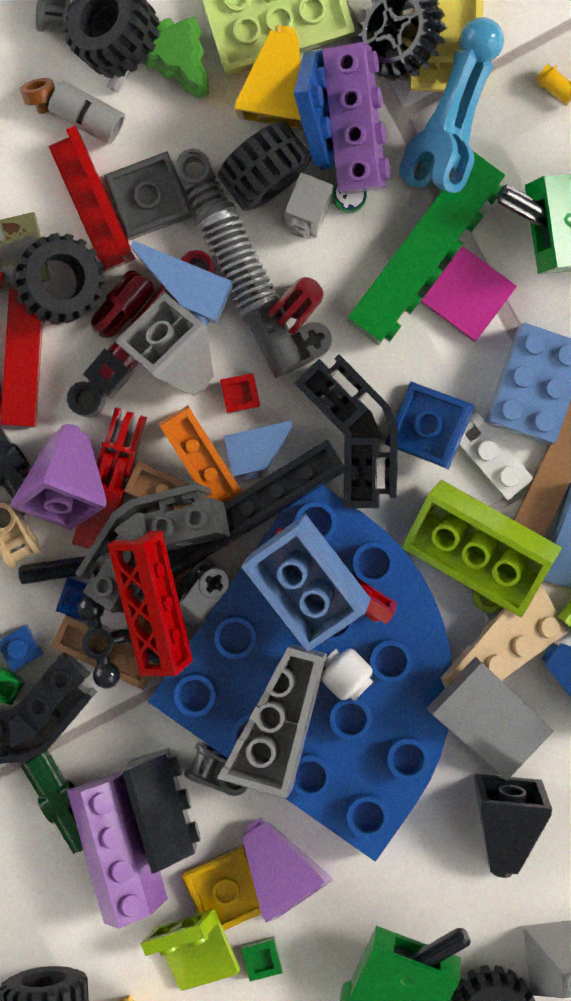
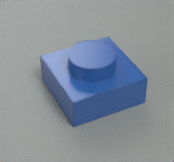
[0,624,44,672]

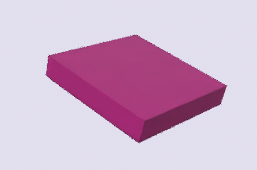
[421,246,517,342]

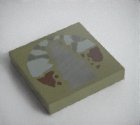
[0,212,51,292]

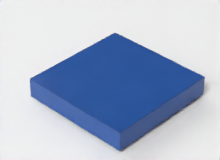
[385,381,475,470]

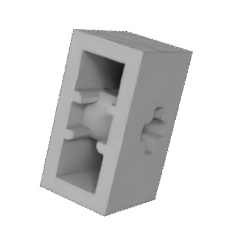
[285,172,333,239]

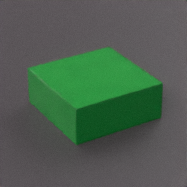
[241,936,283,982]

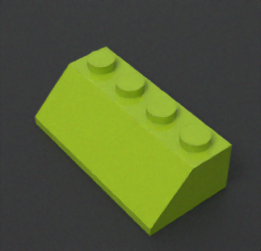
[401,479,562,618]

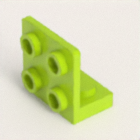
[140,908,240,991]

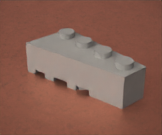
[217,644,327,799]

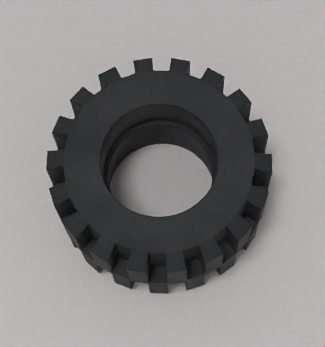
[63,0,160,78]
[217,121,312,211]
[12,233,105,325]
[451,965,535,1001]
[0,966,89,1001]

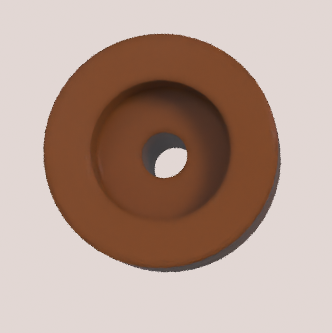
[20,78,55,114]

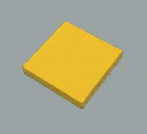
[181,845,261,931]

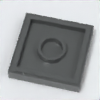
[104,151,192,241]

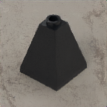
[474,774,552,878]

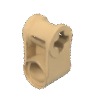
[0,501,42,569]

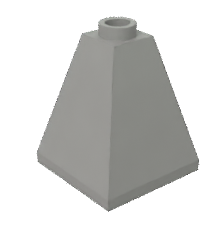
[115,293,214,396]
[523,920,571,998]

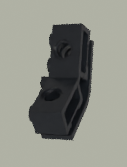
[294,354,398,508]
[0,653,98,764]

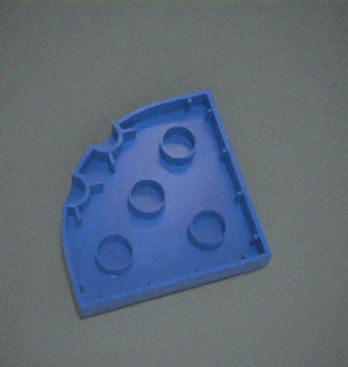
[148,485,452,862]

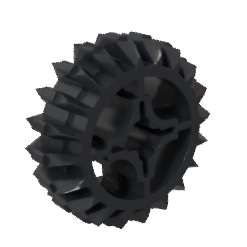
[355,0,447,81]

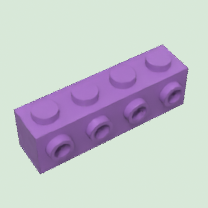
[323,42,390,194]

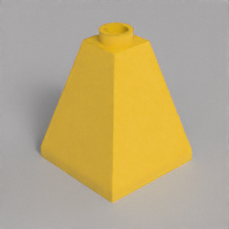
[235,25,304,130]

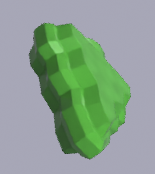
[144,17,210,100]

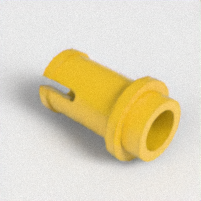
[535,63,571,106]

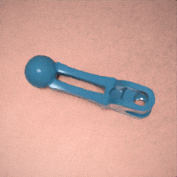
[399,17,504,193]

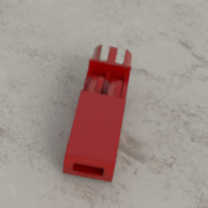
[72,407,148,550]

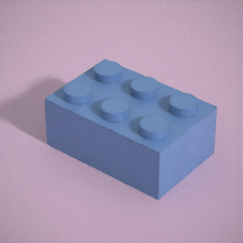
[485,322,571,445]
[241,514,371,652]

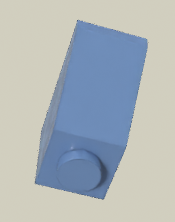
[223,420,292,482]

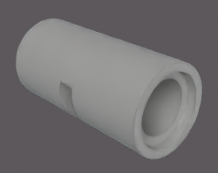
[48,80,125,145]

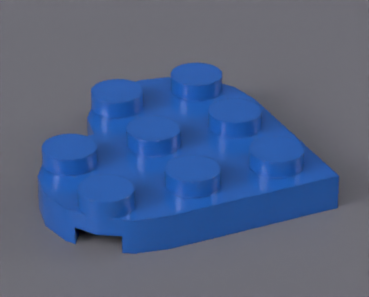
[294,50,336,170]

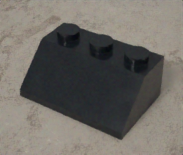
[122,748,201,874]

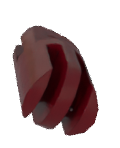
[91,270,154,338]
[269,277,324,334]

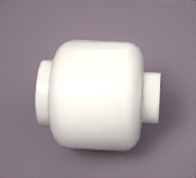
[321,648,373,701]

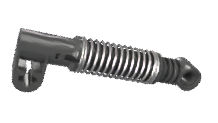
[176,149,332,379]

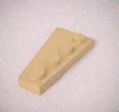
[440,584,568,687]

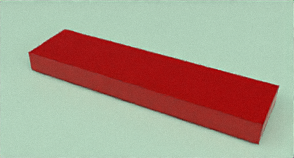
[0,288,43,427]

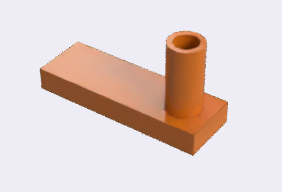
[158,405,242,503]

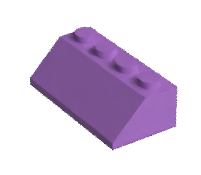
[67,770,168,929]

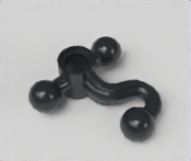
[77,595,160,689]

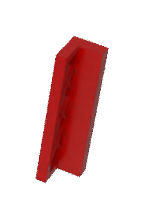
[48,125,136,273]
[108,530,193,676]

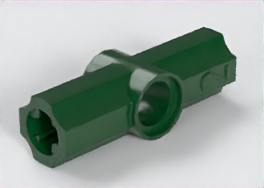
[21,750,83,854]

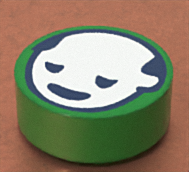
[332,183,367,213]

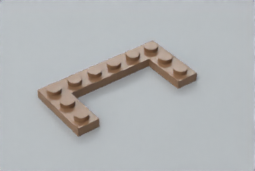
[51,460,207,690]

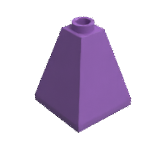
[10,424,107,530]
[242,818,333,923]

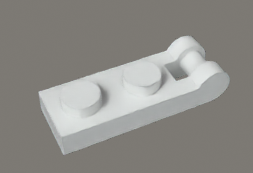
[459,408,534,501]

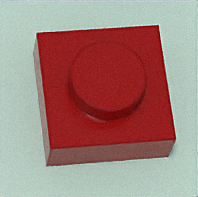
[220,373,261,414]

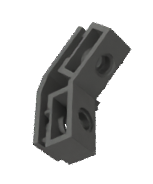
[75,483,230,613]

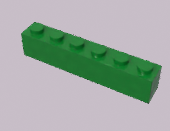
[347,150,505,345]

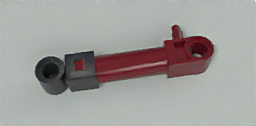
[66,250,215,418]

